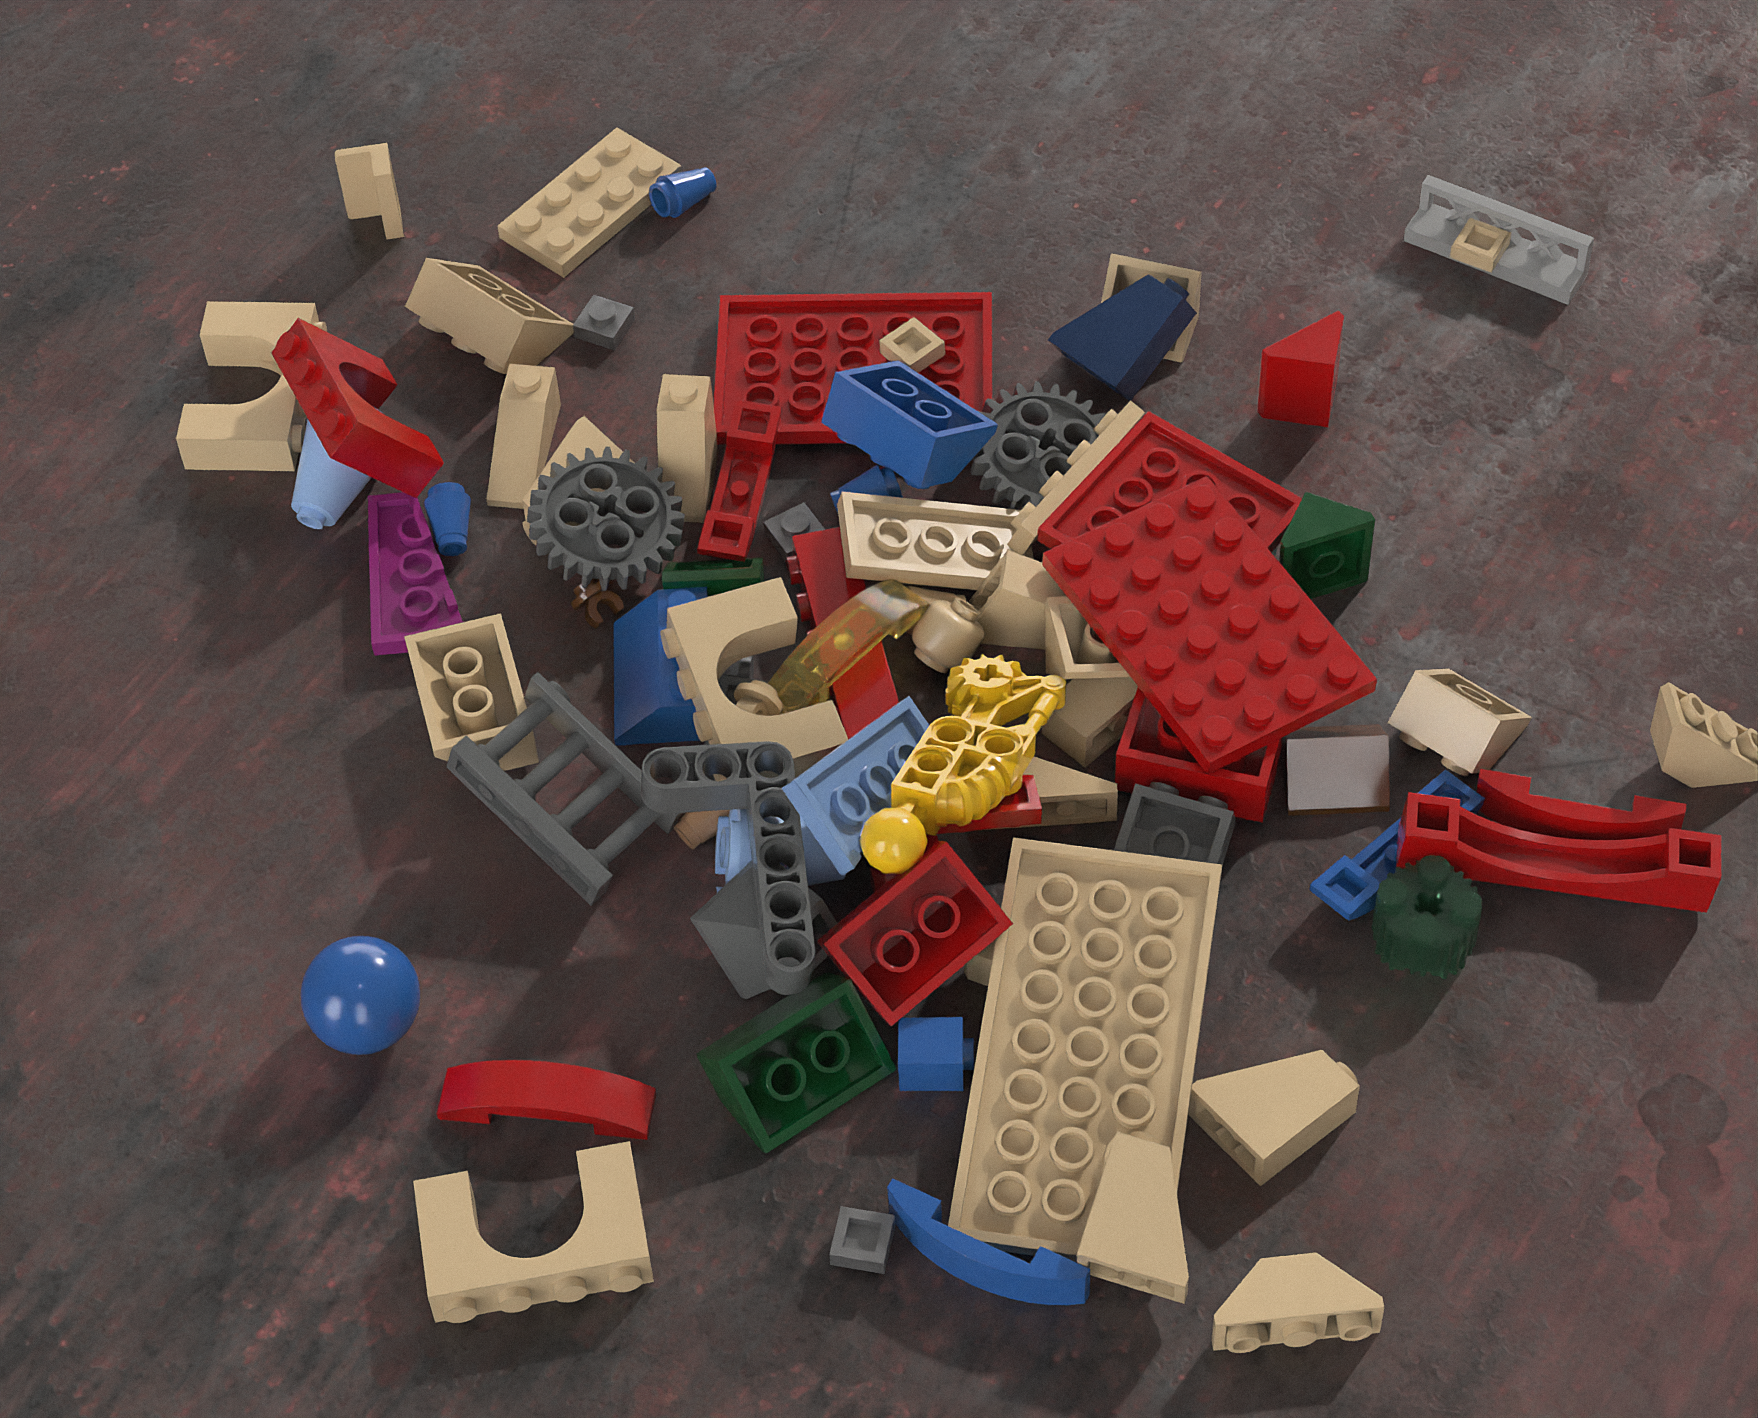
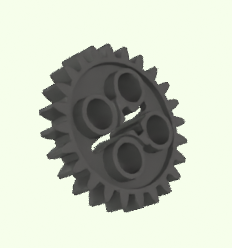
[970,381,1105,510]
[527,446,685,591]

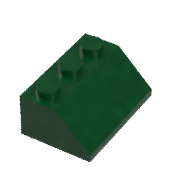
[696,972,897,1154]

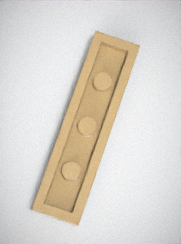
[1007,400,1145,555]

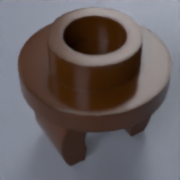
[571,578,624,629]

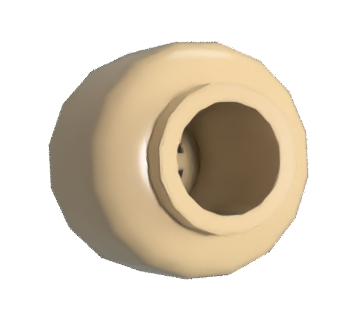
[912,597,985,673]

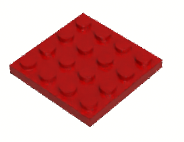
[1037,411,1302,553]

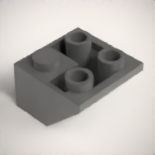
[690,860,837,999]

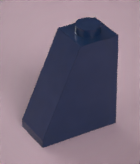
[1048,274,1197,401]

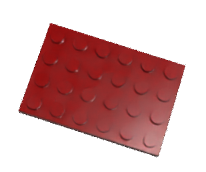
[714,292,992,445]
[1042,477,1378,774]

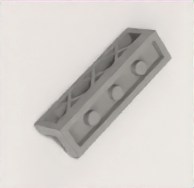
[1404,175,1594,305]

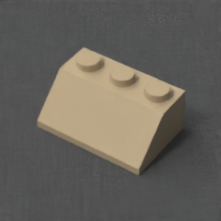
[405,258,574,374]
[404,613,539,771]

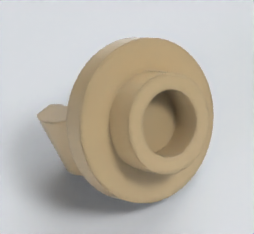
[734,680,783,716]

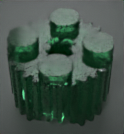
[1372,855,1482,979]

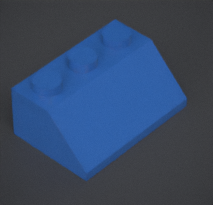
[821,360,998,489]
[614,587,708,746]

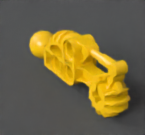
[860,654,1066,874]

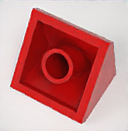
[1257,310,1344,427]

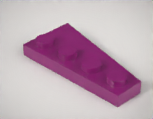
[368,492,463,656]

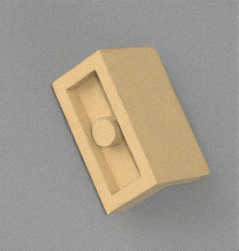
[335,143,404,240]

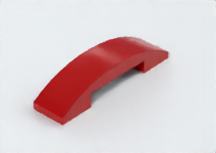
[697,399,782,562]
[1476,769,1687,840]
[437,1060,656,1140]

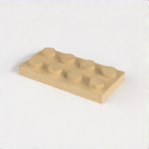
[498,128,682,278]
[837,492,1034,590]

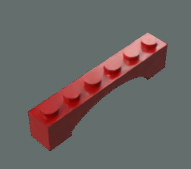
[1396,792,1721,913]

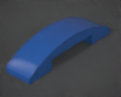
[1309,769,1485,921]
[887,1178,1090,1305]

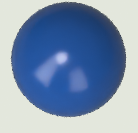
[300,936,420,1055]

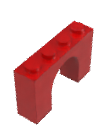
[271,318,444,498]

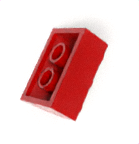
[1115,687,1283,823]
[817,840,1013,1026]

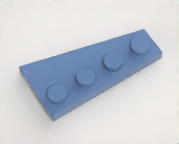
[782,696,929,876]

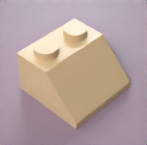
[1388,669,1532,776]

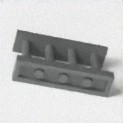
[446,672,681,906]

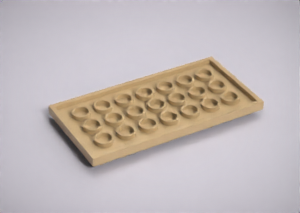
[948,838,1222,1262]

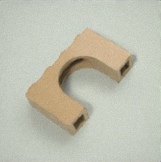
[176,301,327,471]
[660,577,848,781]
[413,1141,654,1323]

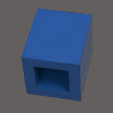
[898,1017,974,1091]

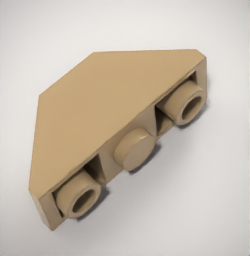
[1650,682,1758,788]
[1211,1253,1384,1353]

